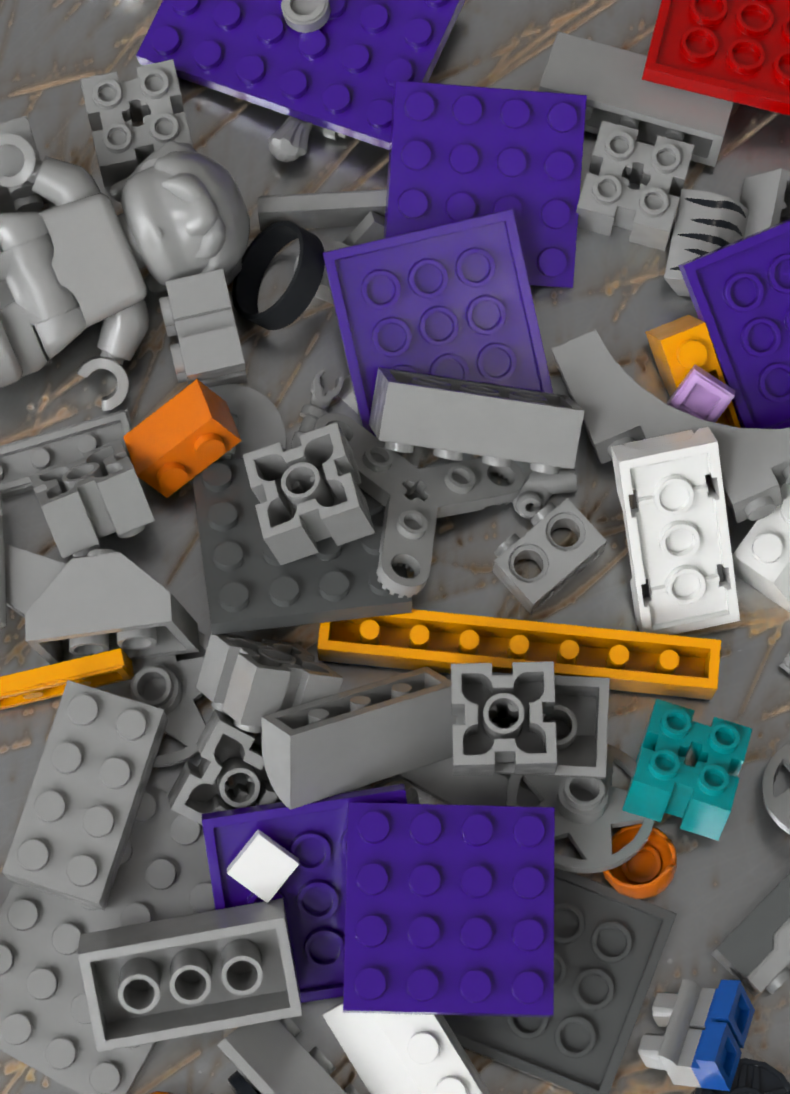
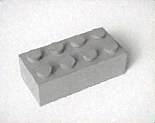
[369,367,585,474]
[1,680,168,911]
[78,898,302,1052]

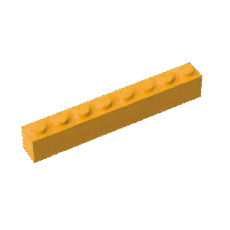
[317,609,721,700]

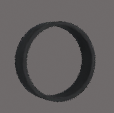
[232,221,325,330]

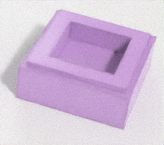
[667,364,735,422]

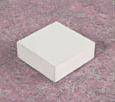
[227,829,299,903]

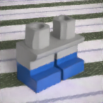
[638,979,755,1091]

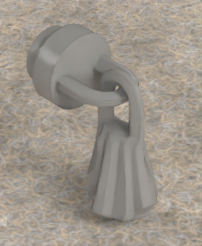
[267,116,349,162]

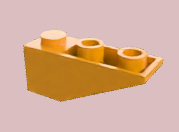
[645,315,741,428]

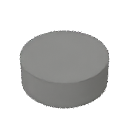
[281,0,331,33]

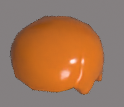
[603,824,677,899]

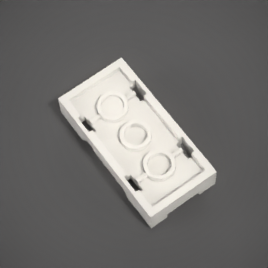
[611,427,740,635]

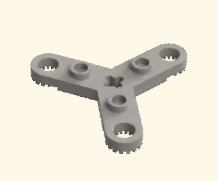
[313,413,524,598]

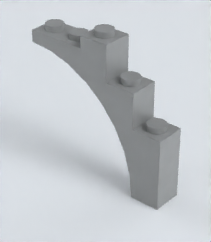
[551,329,790,523]

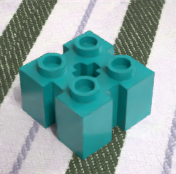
[622,699,752,841]

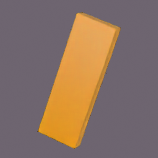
[0,648,134,710]

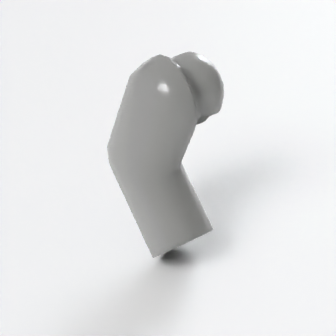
[513,468,577,519]

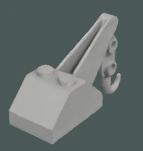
[4,544,199,665]

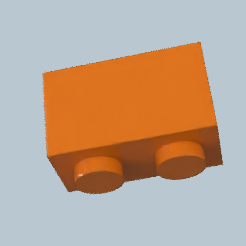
[123,379,242,498]

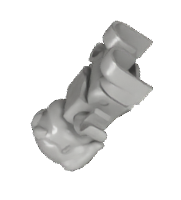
[0,133,250,411]

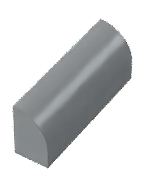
[538,31,734,167]
[261,666,456,810]

